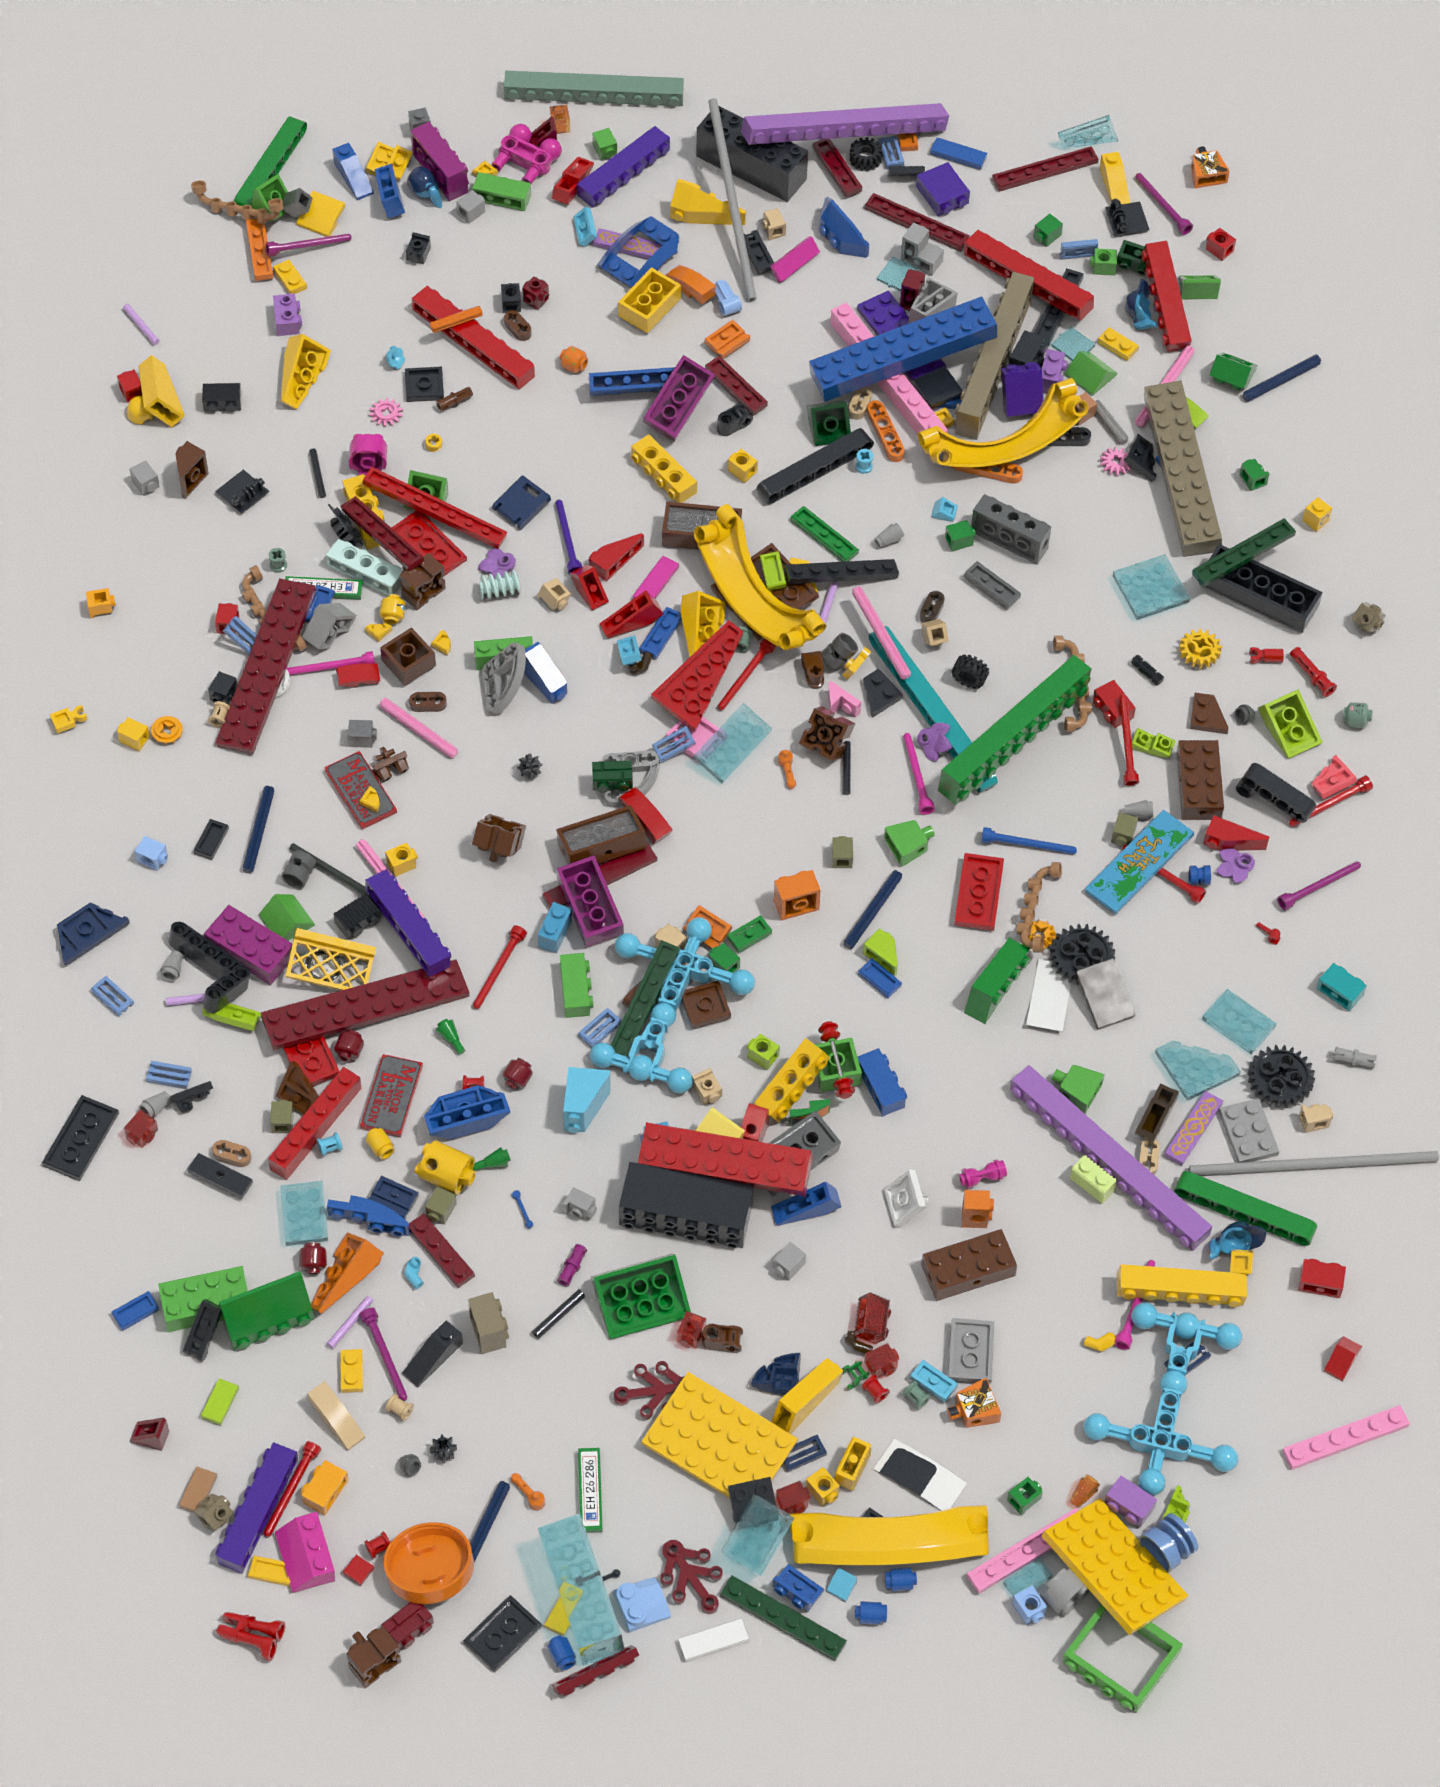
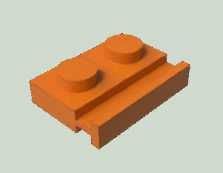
[705,320,750,359]
[682,905,733,949]

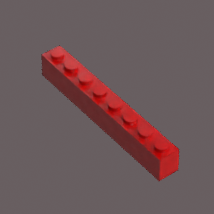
[964,230,1094,321]
[411,286,535,390]

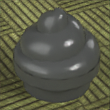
[1234,704,1255,724]
[399,1454,421,1476]

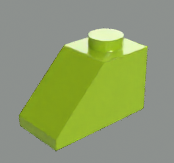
[863,928,898,976]

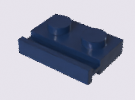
[368,1175,419,1219]

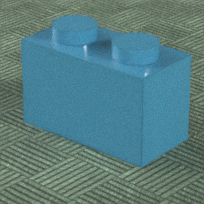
[538,902,572,953]

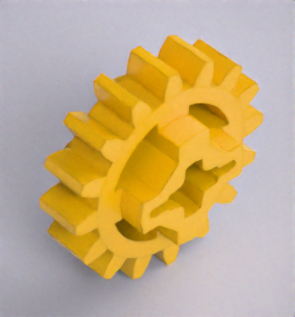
[1179,629,1222,669]

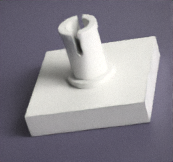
[884,1169,929,1227]

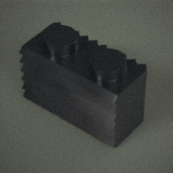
[202,383,242,412]
[333,893,382,939]

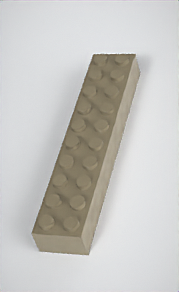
[954,272,1034,440]
[1144,380,1222,557]

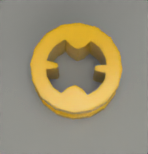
[425,433,442,452]

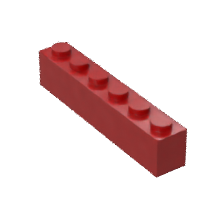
[1141,240,1192,352]
[268,1066,362,1180]

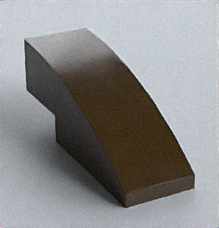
[1135,1083,1179,1142]

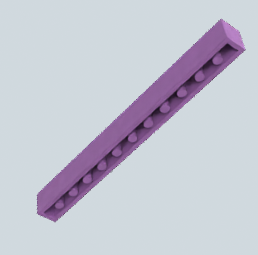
[741,103,949,145]
[1010,1065,1212,1251]

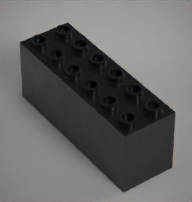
[696,106,808,202]
[619,1162,754,1249]

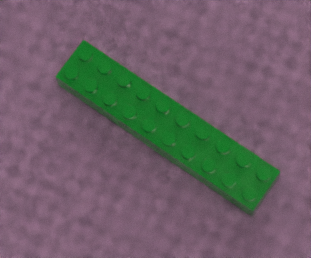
[938,655,1092,805]

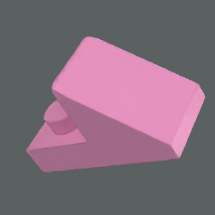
[828,681,861,717]

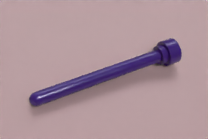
[555,499,582,576]

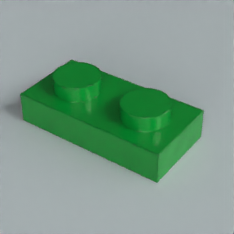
[727,915,772,953]

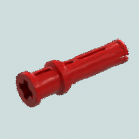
[1290,647,1337,697]

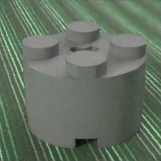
[1039,1566,1089,1616]

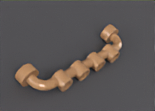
[191,180,283,224]
[242,565,307,652]
[1053,635,1092,732]
[1017,862,1062,953]

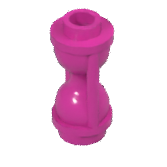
[959,1159,1007,1189]

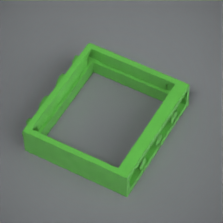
[1062,1604,1183,1713]

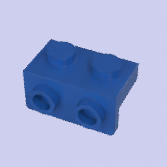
[772,1564,824,1612]

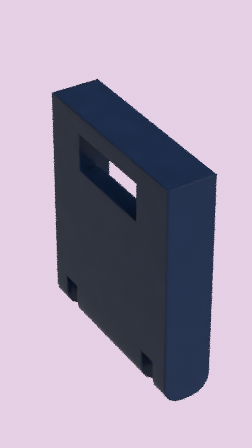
[492,475,551,530]

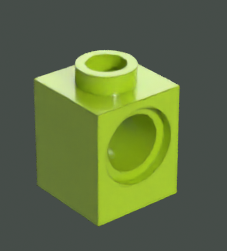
[747,1034,780,1070]

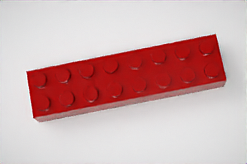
[638,1122,813,1196]

